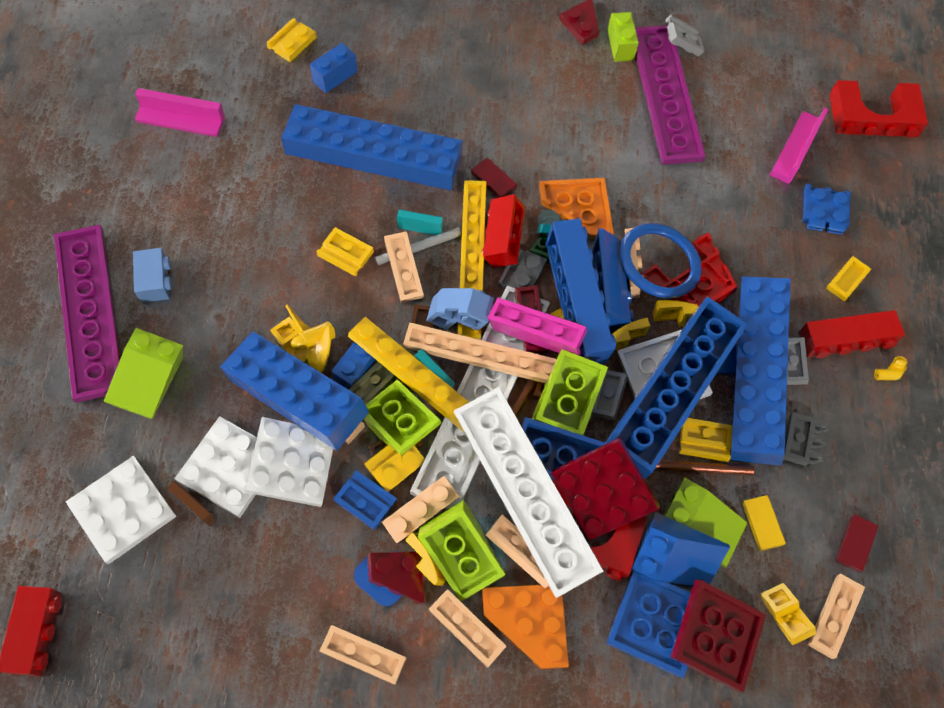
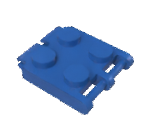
[803,184,850,235]

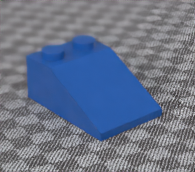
[632,512,730,586]

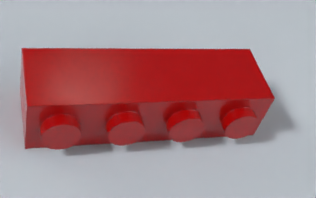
[798,310,905,358]

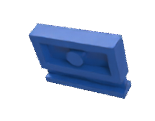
[333,470,397,531]

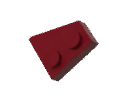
[559,0,600,45]
[367,551,425,604]

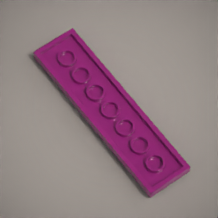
[635,25,706,165]
[54,224,121,403]

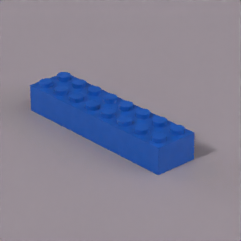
[281,104,462,191]
[730,277,791,466]
[604,296,748,479]

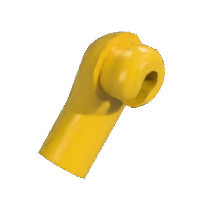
[874,356,907,380]

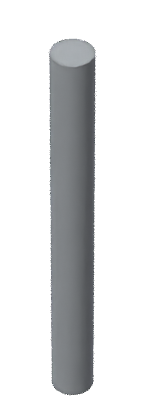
[375,227,461,265]

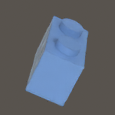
[133,248,173,303]

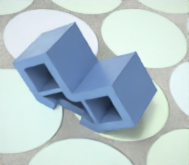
[426,288,494,331]

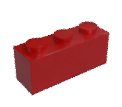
[482,194,525,268]
[0,586,62,677]

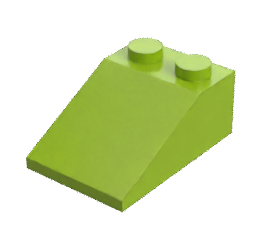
[104,328,183,419]
[532,349,608,435]
[364,379,441,456]
[663,478,747,567]
[418,500,506,601]

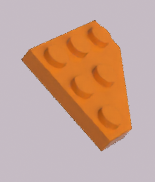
[539,178,614,240]
[482,585,569,669]

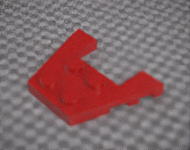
[640,233,737,306]

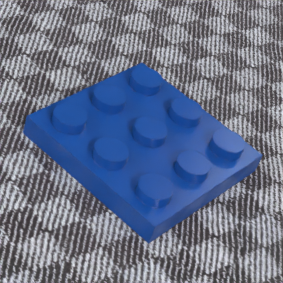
[606,570,691,679]

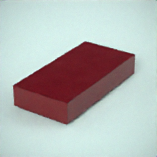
[471,158,517,198]
[835,514,879,573]

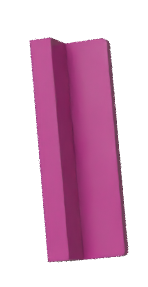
[135,88,225,137]
[770,108,828,184]
[487,298,587,356]

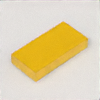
[826,256,871,302]
[742,495,786,552]

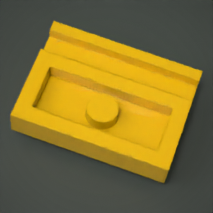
[267,18,317,62]
[317,227,374,277]
[679,418,733,462]
[364,445,425,492]

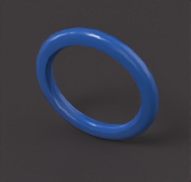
[620,223,701,299]

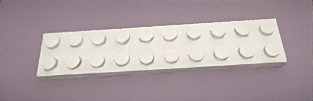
[410,286,550,510]

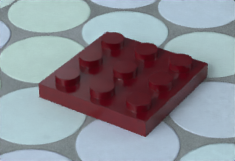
[551,437,660,540]
[670,580,766,693]

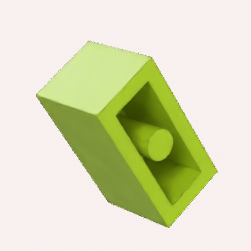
[607,12,639,62]

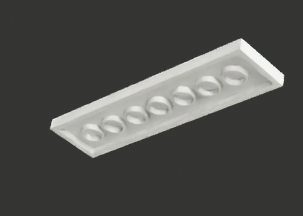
[454,387,603,598]

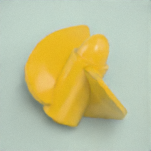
[285,304,335,373]

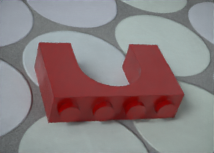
[830,80,928,137]
[552,480,648,580]

